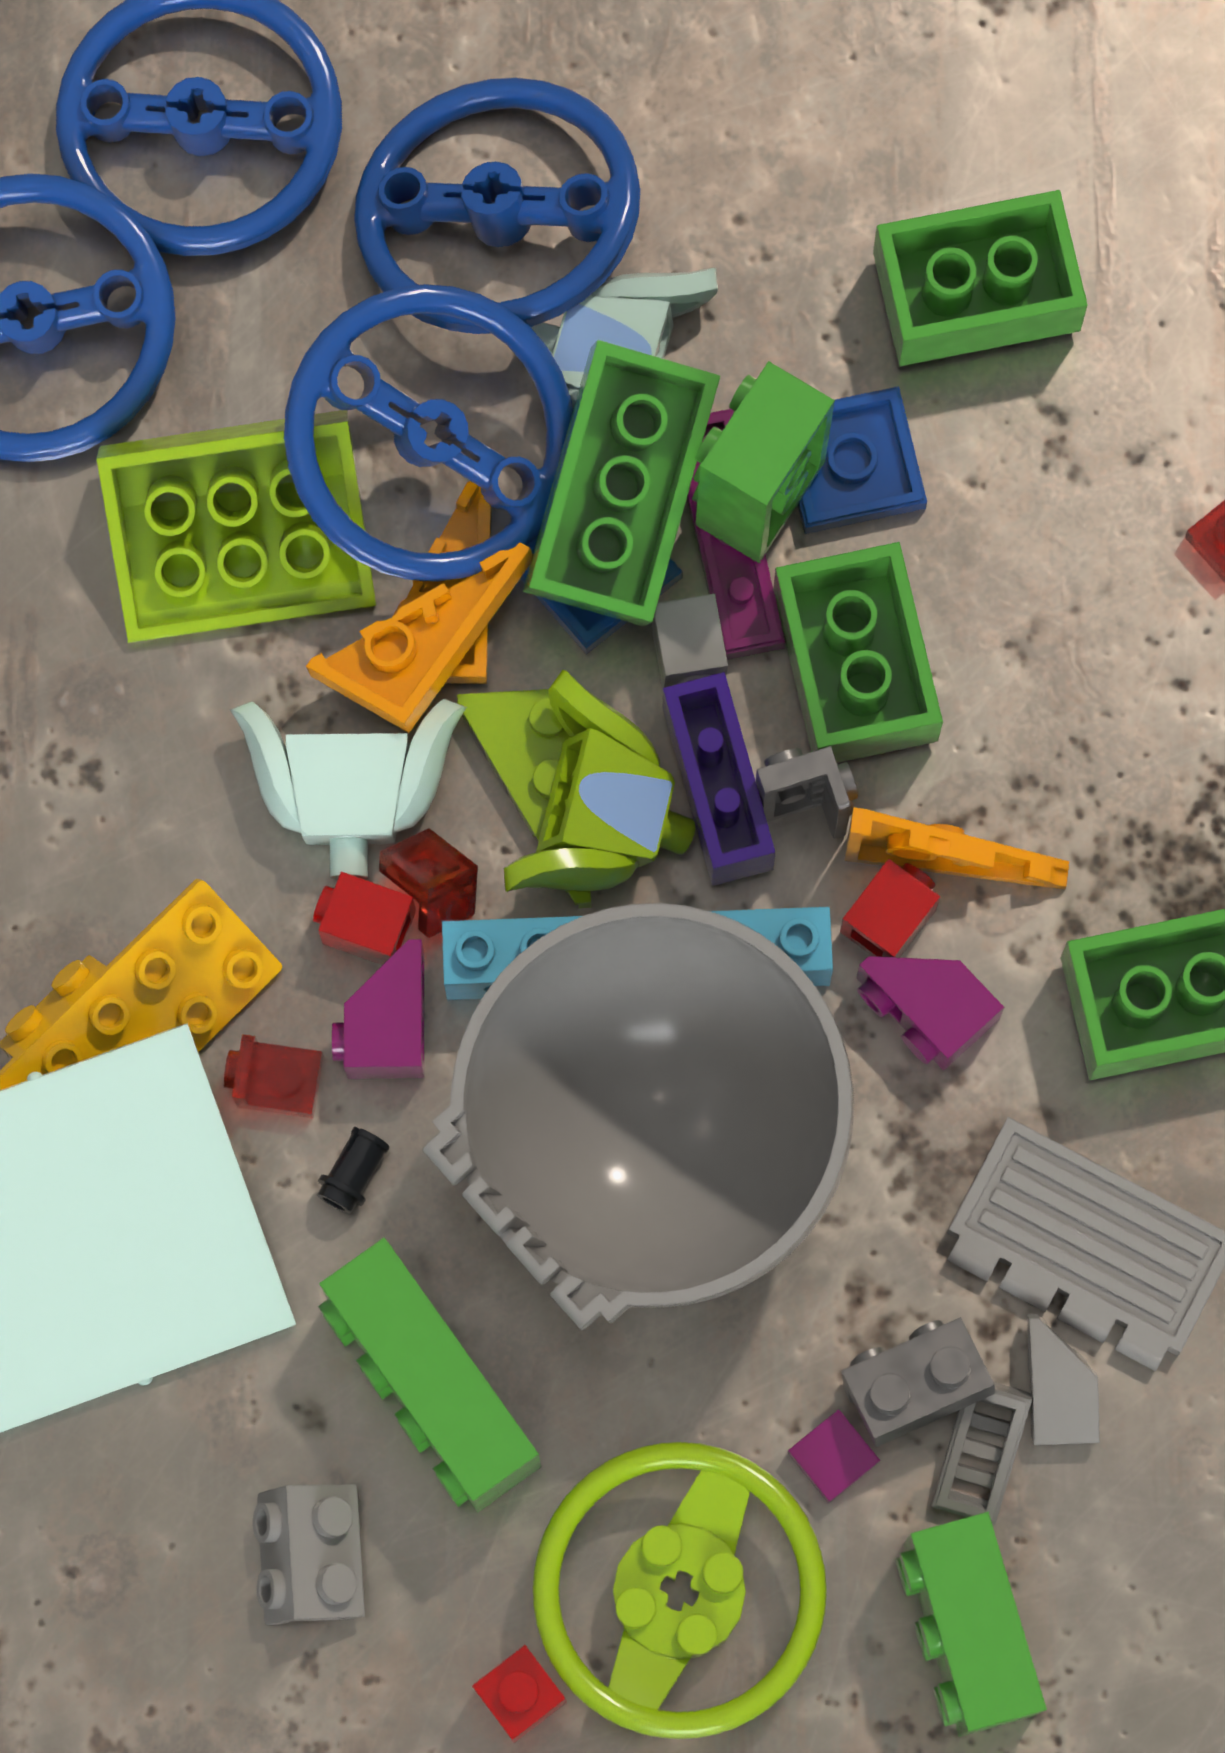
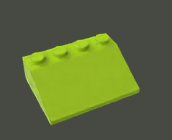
[96,410,377,643]

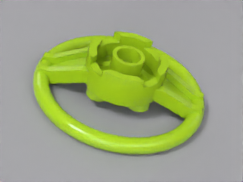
[532,1442,827,1739]

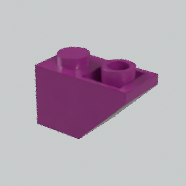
[856,956,1004,1071]

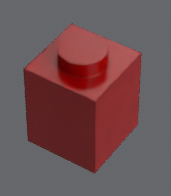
[840,858,940,958]
[313,871,416,965]
[472,1645,567,1743]

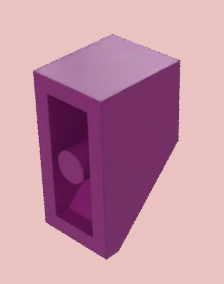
[332,939,425,1079]

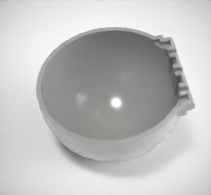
[423,903,854,1331]

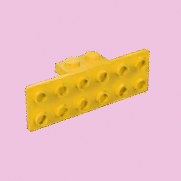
[0,879,282,1090]

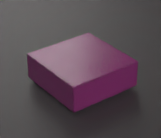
[787,1409,880,1504]

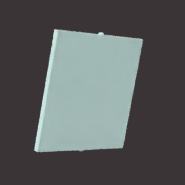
[0,1023,296,1433]

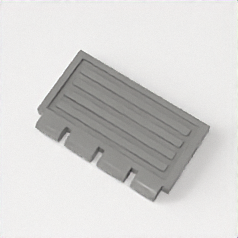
[947,1117,1225,1371]

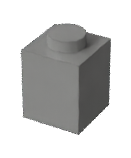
[650,594,728,690]

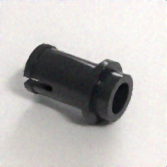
[317,1127,390,1214]

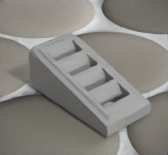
[932,1382,1032,1525]

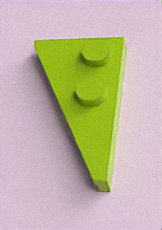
[457,689,592,909]

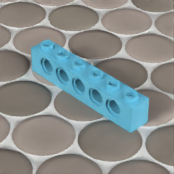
[442,907,833,1000]

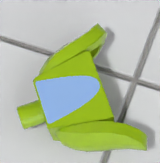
[504,669,695,892]

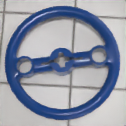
[56,0,342,256]
[354,78,641,334]
[0,173,176,462]
[284,284,573,582]

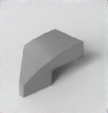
[1027,1314,1100,1445]

